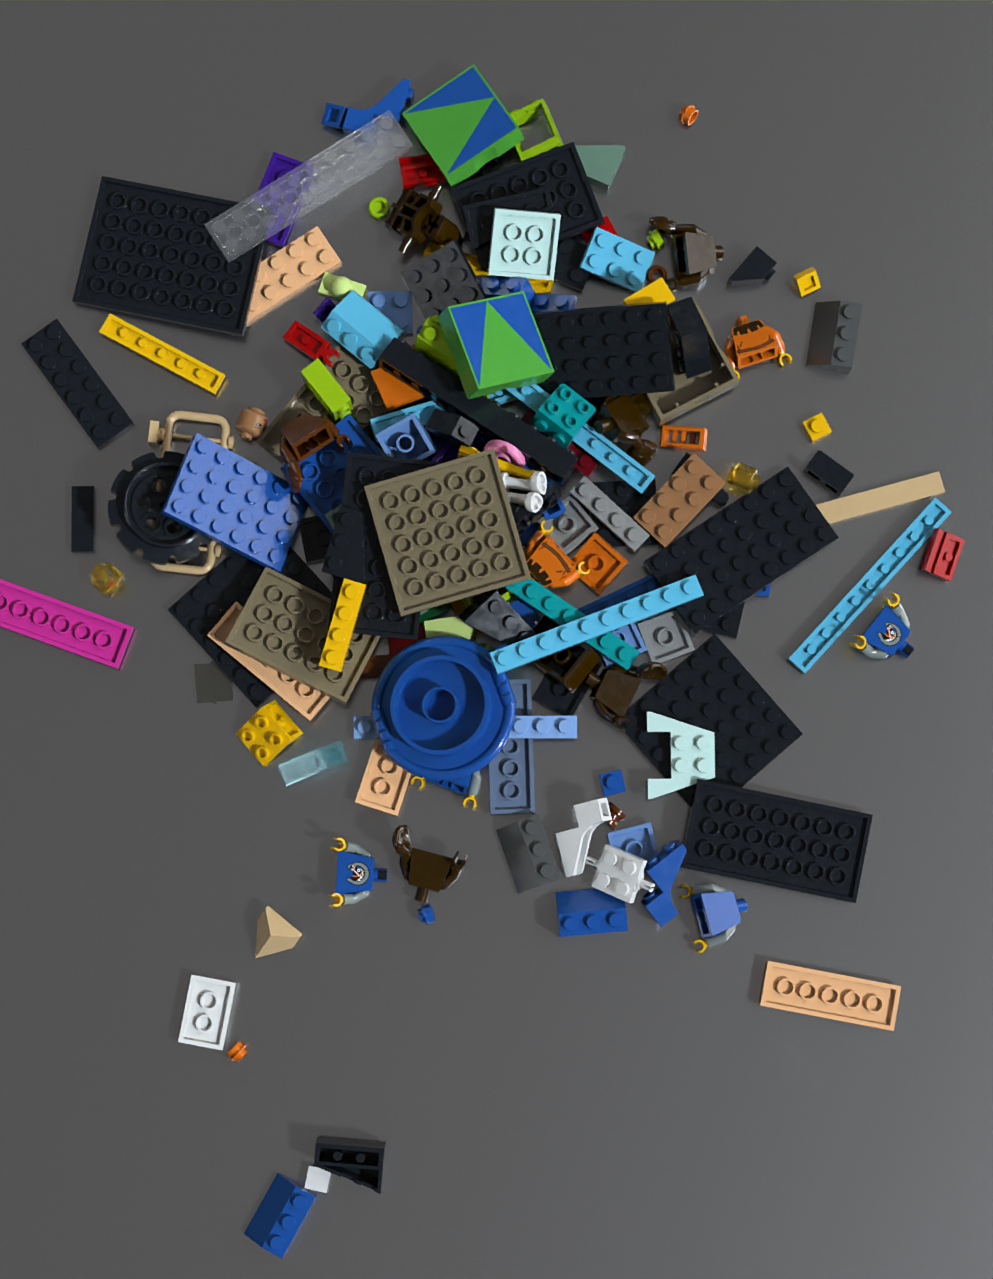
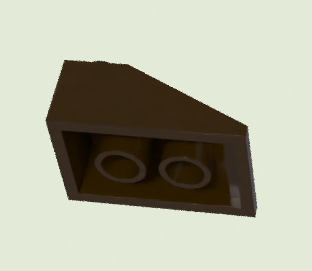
[532,615,600,694]

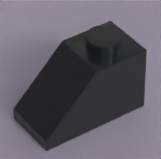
[727,246,777,287]
[425,409,480,449]

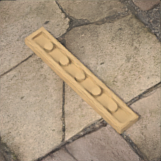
[816,471,945,524]

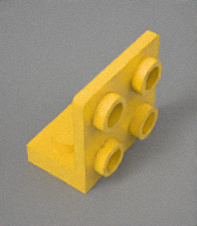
[236,700,303,766]

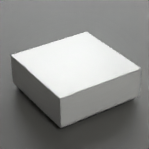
[304,1165,331,1193]

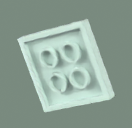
[487,208,561,281]

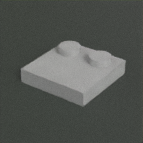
[537,494,599,555]
[638,610,695,663]

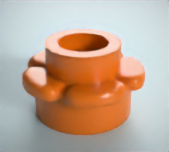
[679,105,699,125]
[226,1041,247,1061]

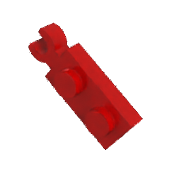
[283,320,341,367]

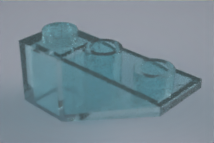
[279,740,349,786]

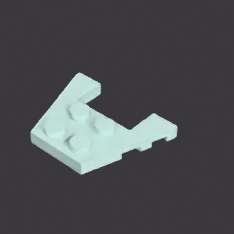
[646,712,715,799]

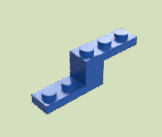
[476,276,578,314]

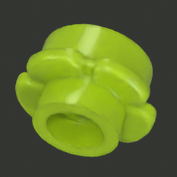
[647,229,666,249]

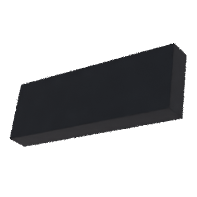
[71,486,95,553]

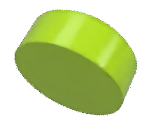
[368,197,390,220]

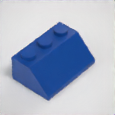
[555,888,628,937]
[244,1173,317,1259]

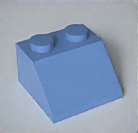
[375,413,437,460]

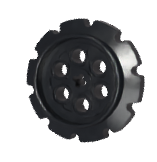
[108,451,213,565]

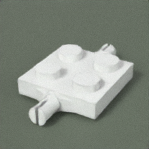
[585,844,655,903]

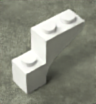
[555,798,612,877]

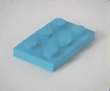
[579,227,655,293]

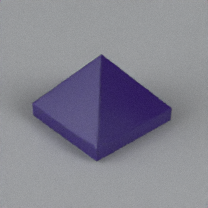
[313,297,336,324]

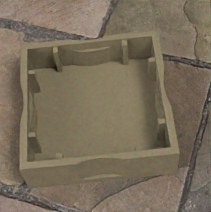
[642,303,739,426]

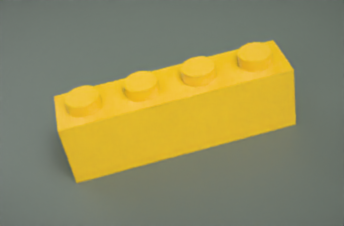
[319,578,366,672]

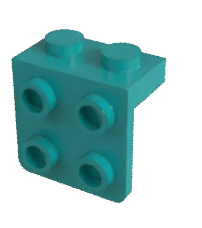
[531,384,596,449]

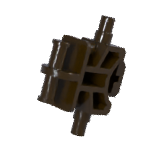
[385,183,463,255]

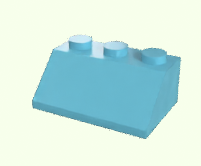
[320,290,404,369]

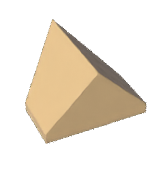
[255,906,302,958]

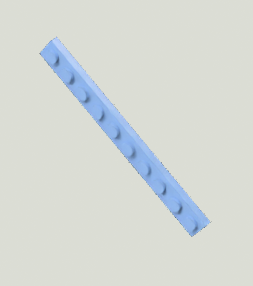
[354,716,577,739]

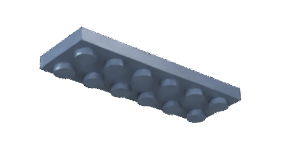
[489,679,535,815]

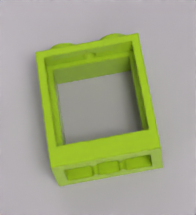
[509,98,564,161]
[300,358,353,422]

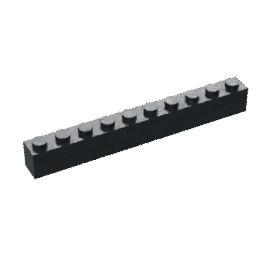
[379,337,578,486]

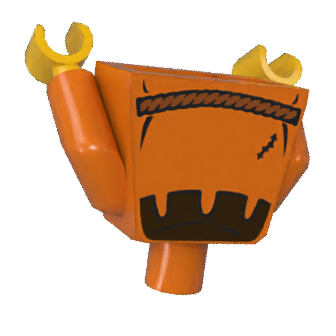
[724,315,792,379]
[524,520,590,588]

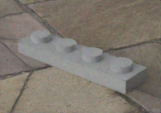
[569,476,650,553]

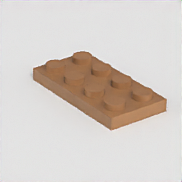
[633,453,726,547]

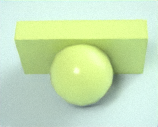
[318,272,367,301]

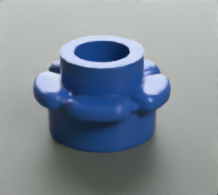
[418,903,435,925]

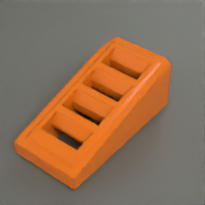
[660,425,708,452]

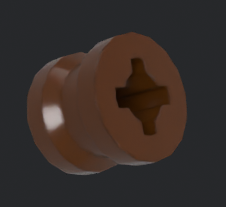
[605,802,626,829]

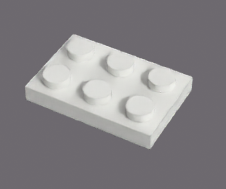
[178,975,236,1050]

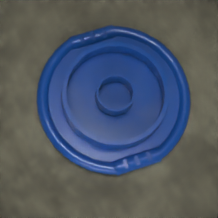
[370,635,517,781]

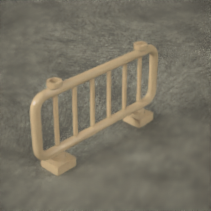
[135,411,234,575]

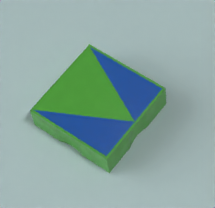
[402,64,524,188]
[437,291,555,399]

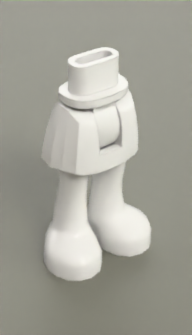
[501,471,547,513]

